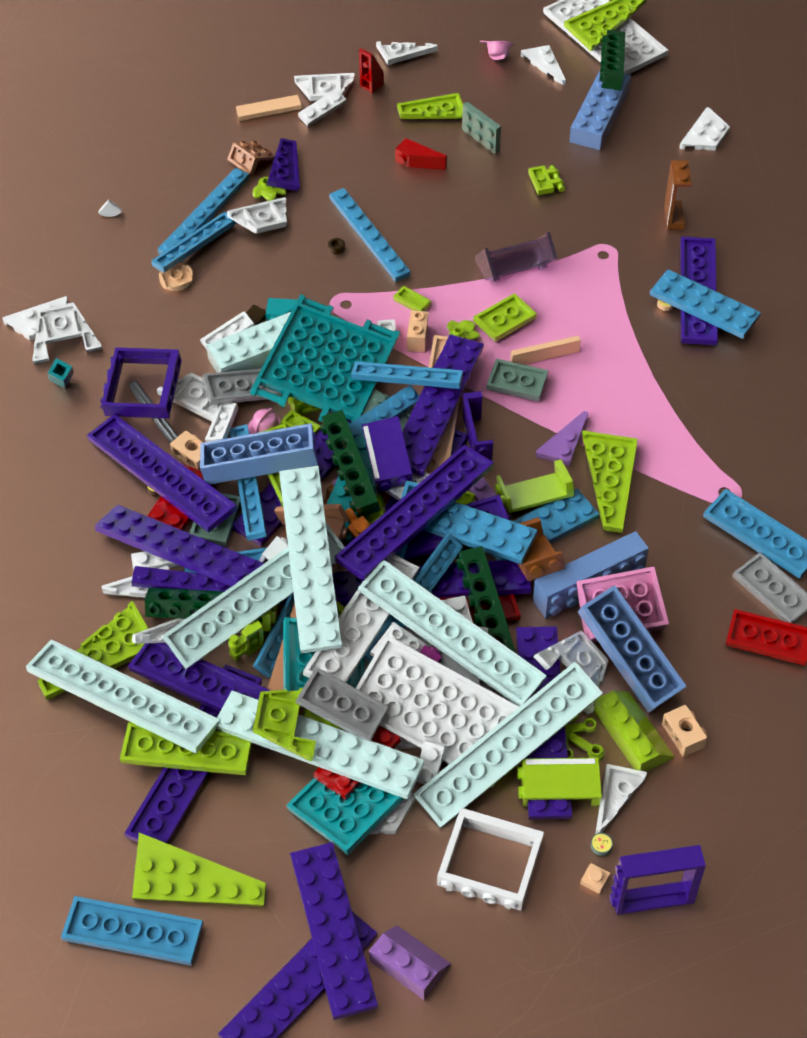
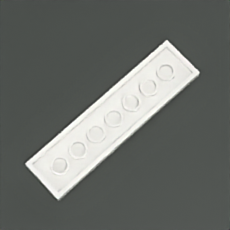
[303,555,419,683]

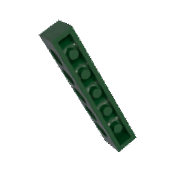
[599,29,626,91]
[320,409,381,518]
[456,546,517,654]
[144,588,262,623]

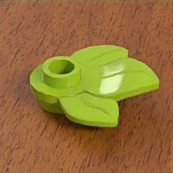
[253,177,286,201]
[447,320,480,340]

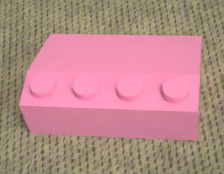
[576,567,669,643]

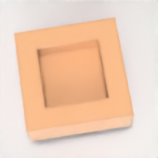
[580,863,610,894]

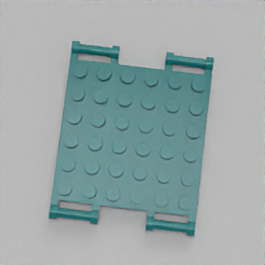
[250,294,400,424]

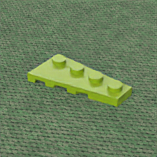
[397,93,463,119]

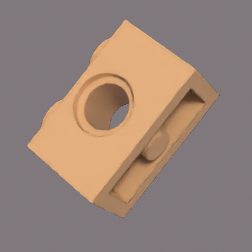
[407,310,429,352]
[170,430,203,471]
[662,705,707,757]

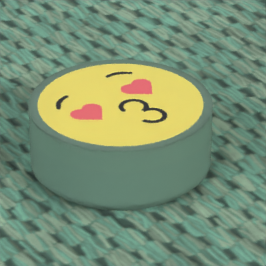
[590,833,613,856]

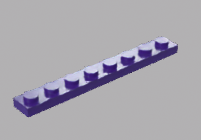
[131,566,288,604]

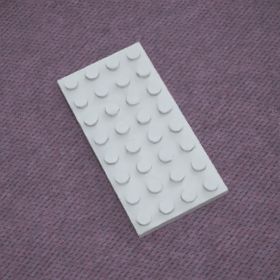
[543,0,669,74]
[356,635,519,789]

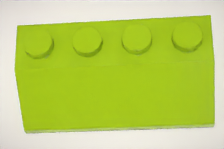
[594,690,674,772]

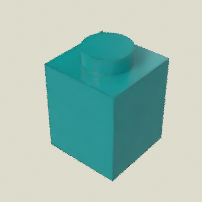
[47,358,74,388]

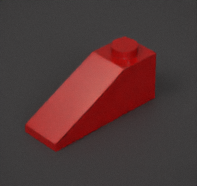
[359,48,384,93]
[395,138,447,170]

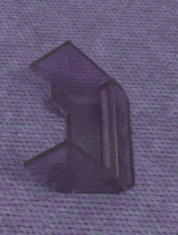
[475,232,557,283]

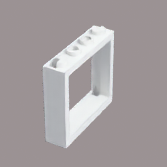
[437,808,544,911]

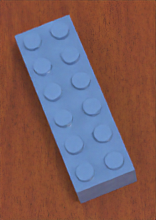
[569,71,631,150]
[200,423,318,484]
[533,531,649,619]
[578,585,687,713]

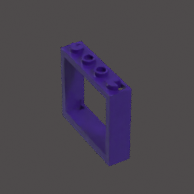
[100,347,182,419]
[609,845,706,915]

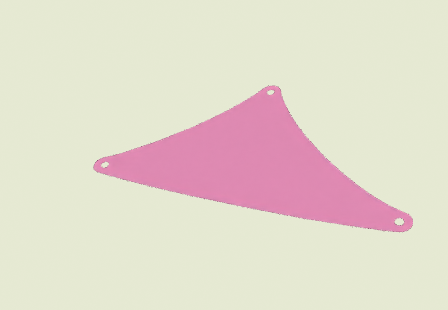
[329,244,742,503]

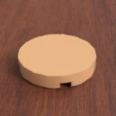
[159,263,194,291]

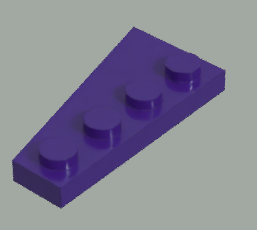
[266,138,300,191]

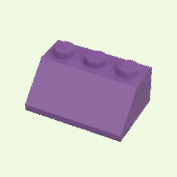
[369,925,451,1000]

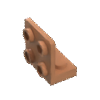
[227,140,275,175]

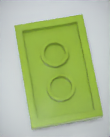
[473,293,537,342]

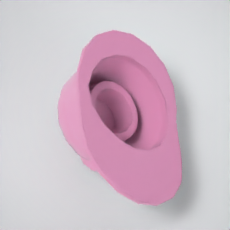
[479,41,514,60]
[248,408,281,434]

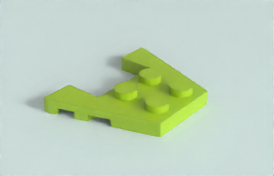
[252,688,316,761]

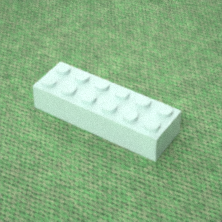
[206,312,291,373]

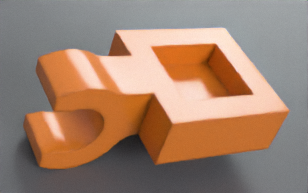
[345,507,370,538]

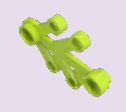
[565,715,604,762]

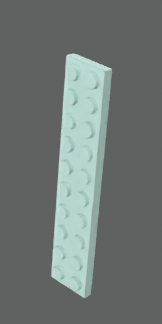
[279,466,342,654]
[162,523,345,670]
[358,560,547,707]
[26,639,220,753]
[413,662,603,828]
[217,691,424,800]

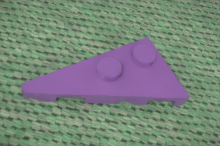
[535,411,588,466]

